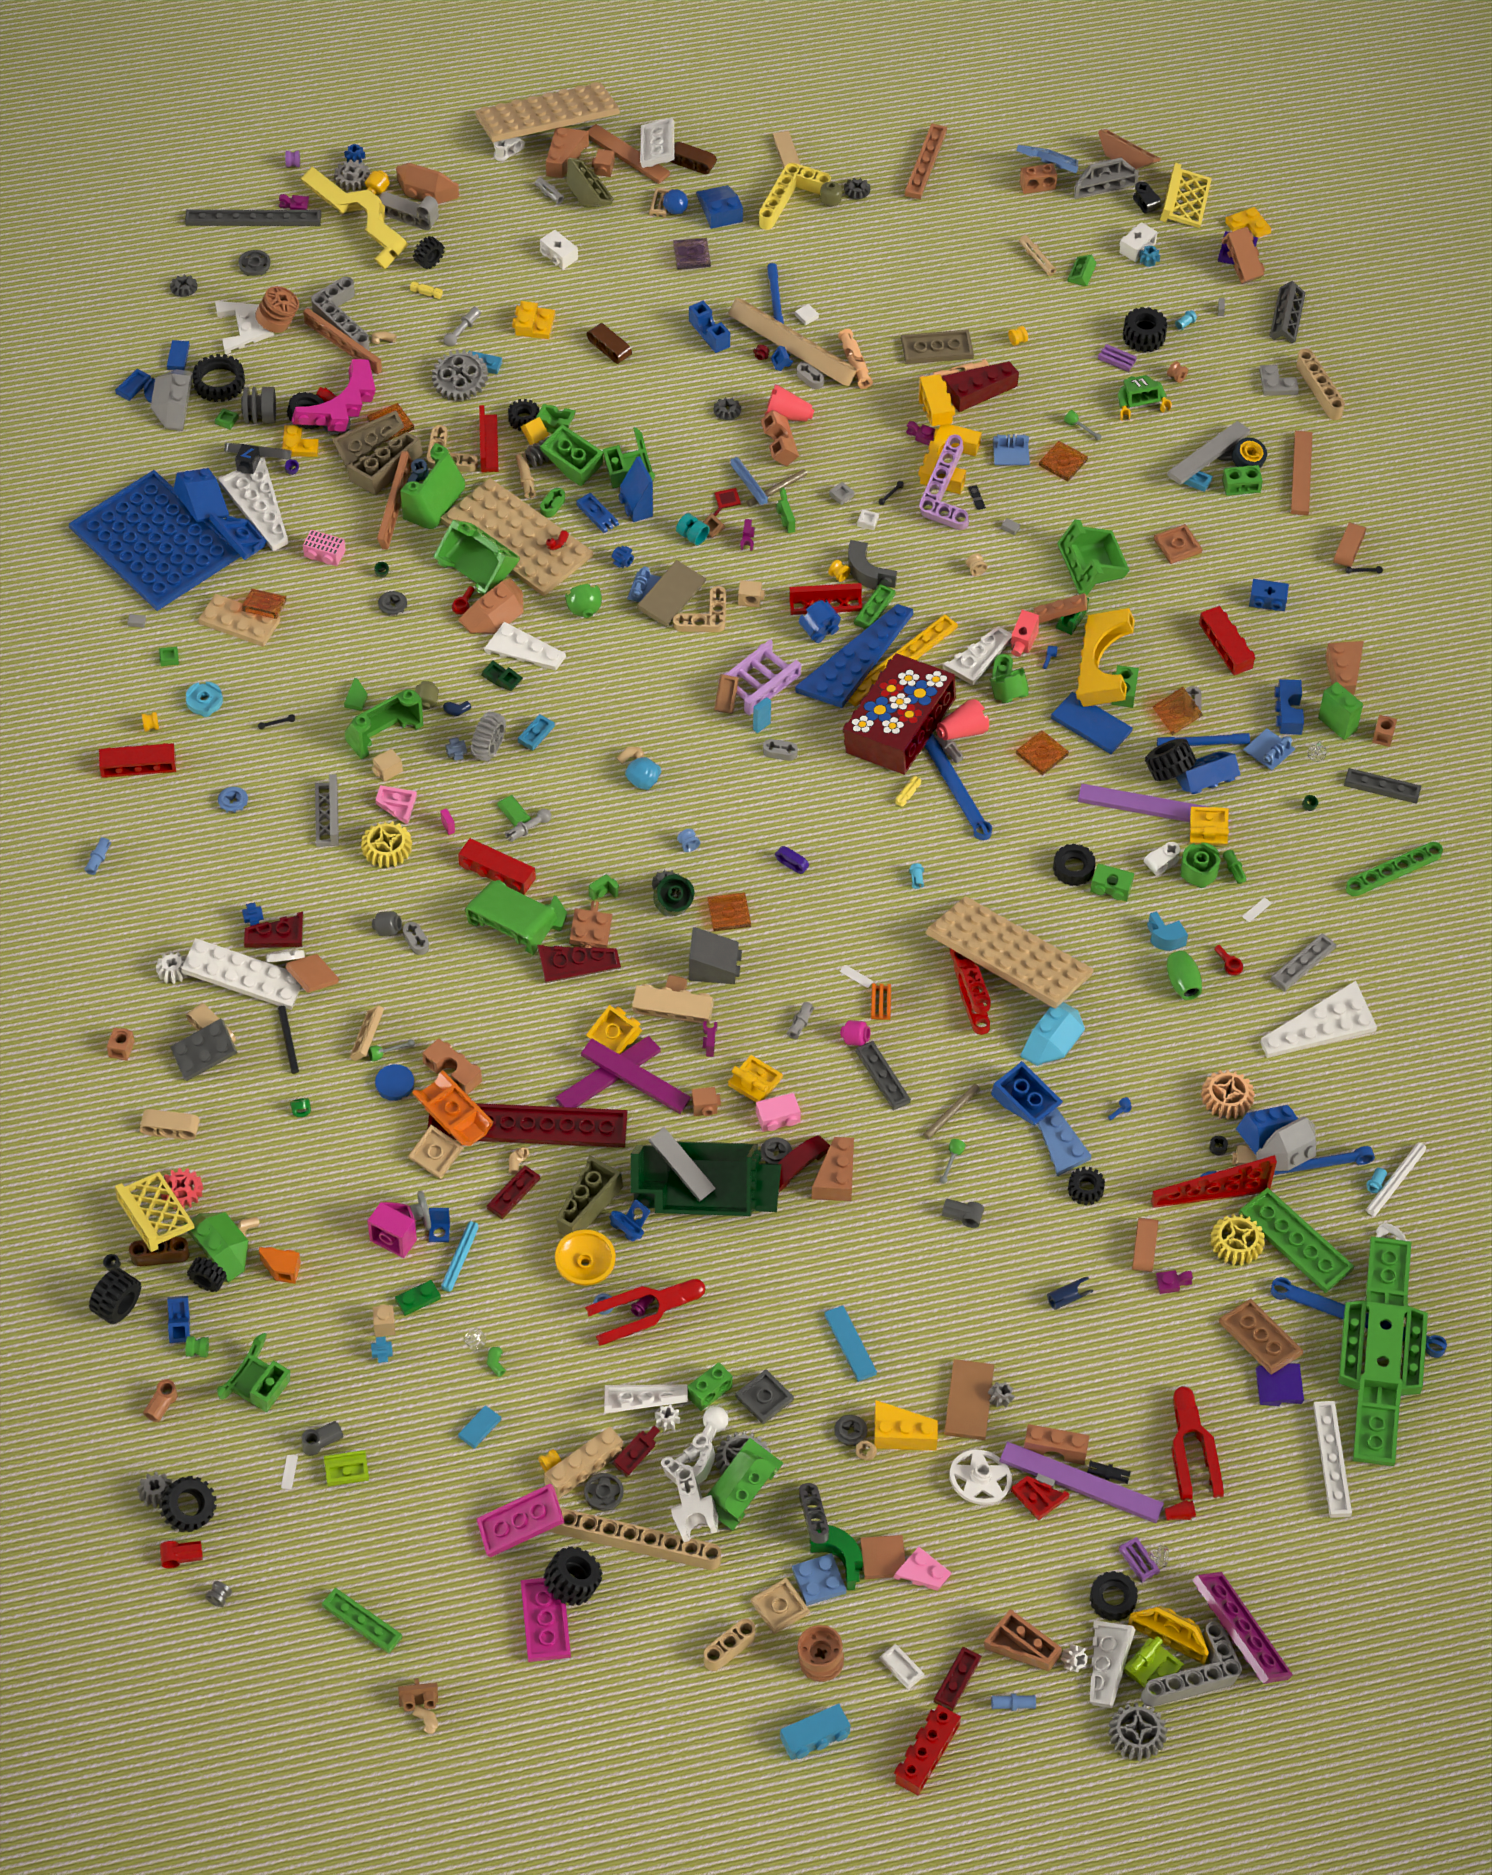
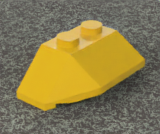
[1128,1606,1209,1665]

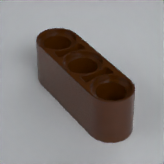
[670,142,717,174]
[586,323,632,364]
[129,1237,190,1267]

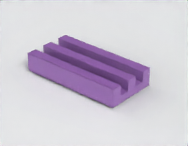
[1098,344,1137,372]
[1118,1537,1160,1583]

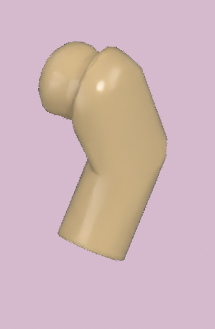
[371,331,397,344]
[616,746,644,764]
[509,1147,529,1175]

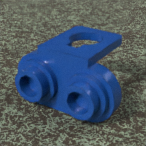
[609,1200,650,1241]

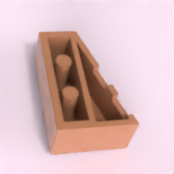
[546,127,589,178]
[1221,227,1265,284]
[1325,641,1364,695]
[811,1137,854,1201]
[984,1609,1062,1672]

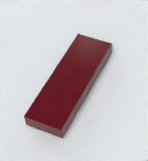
[486,1165,541,1219]
[933,1647,982,1712]

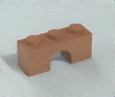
[760,410,799,466]
[422,1038,482,1095]
[1024,1424,1090,1465]

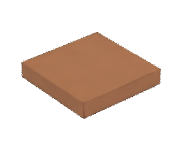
[1154,524,1202,564]
[285,954,339,993]
[860,1535,906,1580]

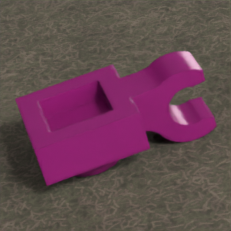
[279,194,309,210]
[906,421,935,446]
[740,519,755,551]
[702,1021,718,1057]
[1156,1270,1193,1294]

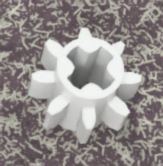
[655,1404,680,1431]
[1061,1644,1088,1672]

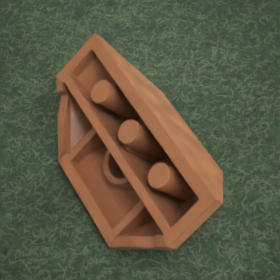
[1098,129,1161,170]
[396,163,459,204]
[459,578,524,634]

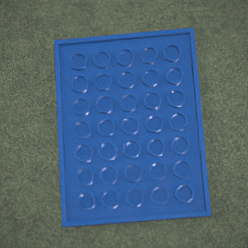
[69,470,241,611]

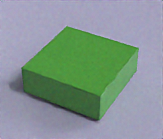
[215,408,239,430]
[159,646,179,667]

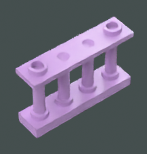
[718,639,801,716]

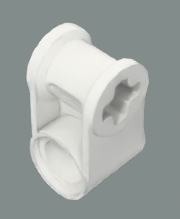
[494,137,524,161]
[1144,842,1180,876]

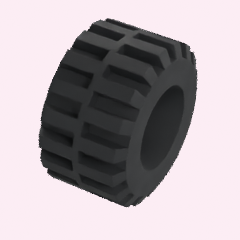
[1123,307,1167,353]
[1145,738,1196,781]
[89,1268,141,1324]
[159,1476,217,1532]
[543,1546,603,1606]

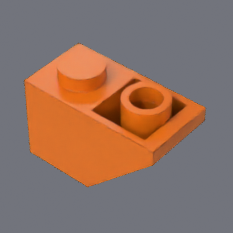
[259,1247,301,1284]

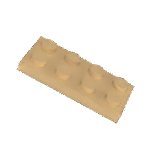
[198,593,280,647]

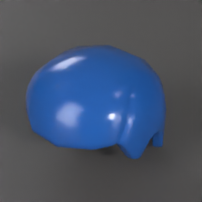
[663,189,688,214]

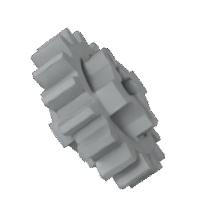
[334,160,370,191]

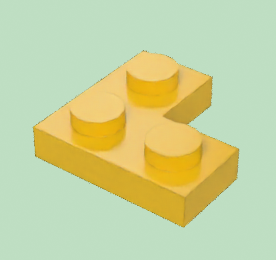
[1225,207,1272,238]
[282,425,319,457]

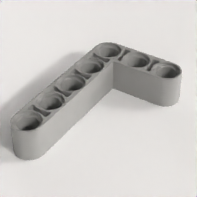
[311,277,370,351]
[1141,1621,1242,1707]

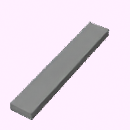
[1167,421,1250,485]

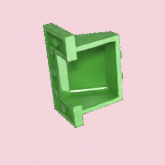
[1057,519,1130,596]
[707,1438,784,1531]

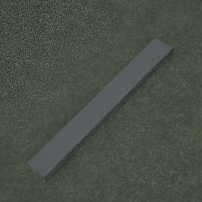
[185,209,321,226]

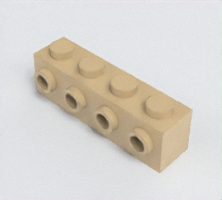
[632,984,714,1025]
[544,1426,623,1499]

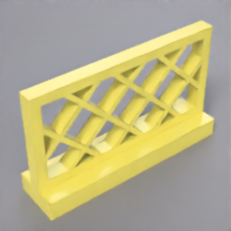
[1160,163,1212,228]
[115,1172,195,1252]

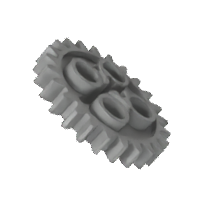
[431,349,488,402]

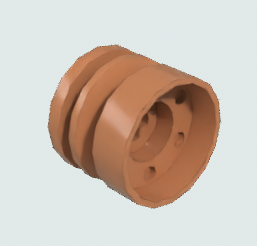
[255,286,299,333]
[797,1625,844,1682]

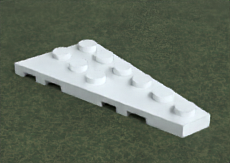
[218,457,288,551]
[1260,981,1377,1058]

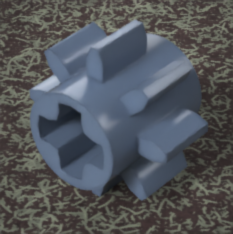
[445,737,467,761]

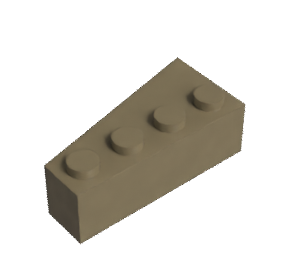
[346,432,423,495]

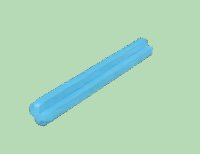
[441,1221,478,1292]

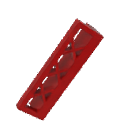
[479,405,499,472]
[789,583,863,615]

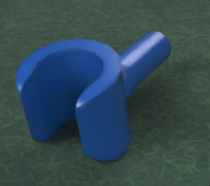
[1042,646,1058,669]
[1108,1097,1132,1120]

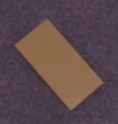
[714,674,739,714]

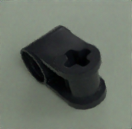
[1133,181,1162,214]

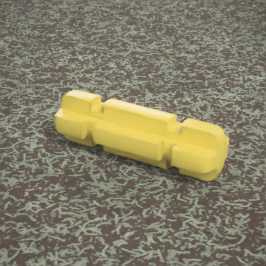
[410,281,443,299]
[895,776,921,807]

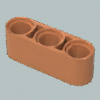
[1333,522,1366,567]
[1132,1217,1159,1272]

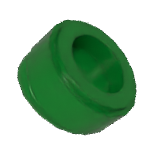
[290,1098,311,1117]

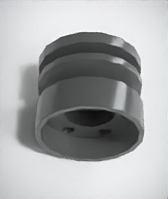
[241,387,276,424]

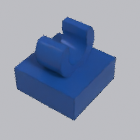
[771,346,793,371]

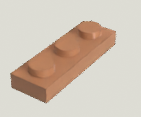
[1034,593,1087,623]

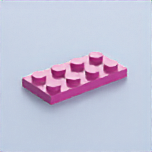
[476,1484,565,1558]
[521,1578,571,1662]

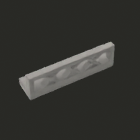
[315,774,339,847]

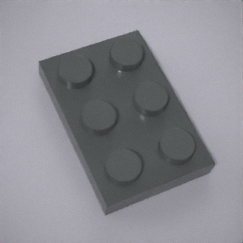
[170,1018,238,1081]

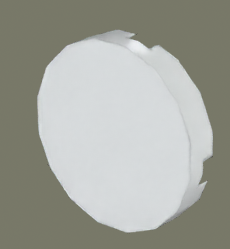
[266,950,305,962]

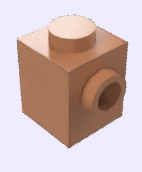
[592,149,615,177]
[691,1087,721,1116]

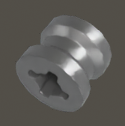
[205,1581,232,1607]

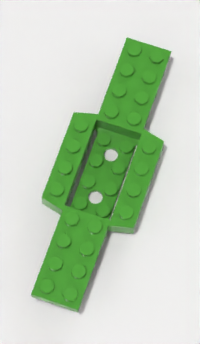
[1338,1236,1428,1466]

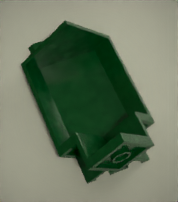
[631,1141,782,1216]

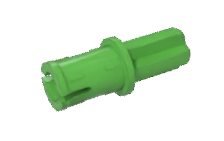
[1223,850,1246,884]

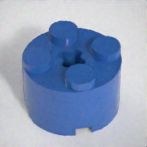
[799,600,841,643]

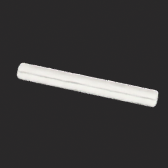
[1366,1142,1426,1216]

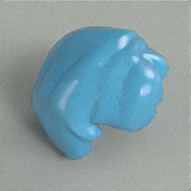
[625,757,662,790]

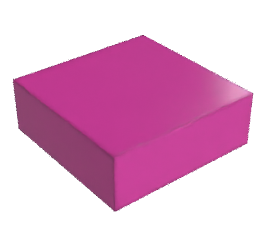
[440,808,455,835]

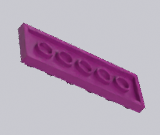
[1192,1572,1293,1684]

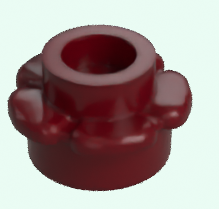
[753,344,770,360]

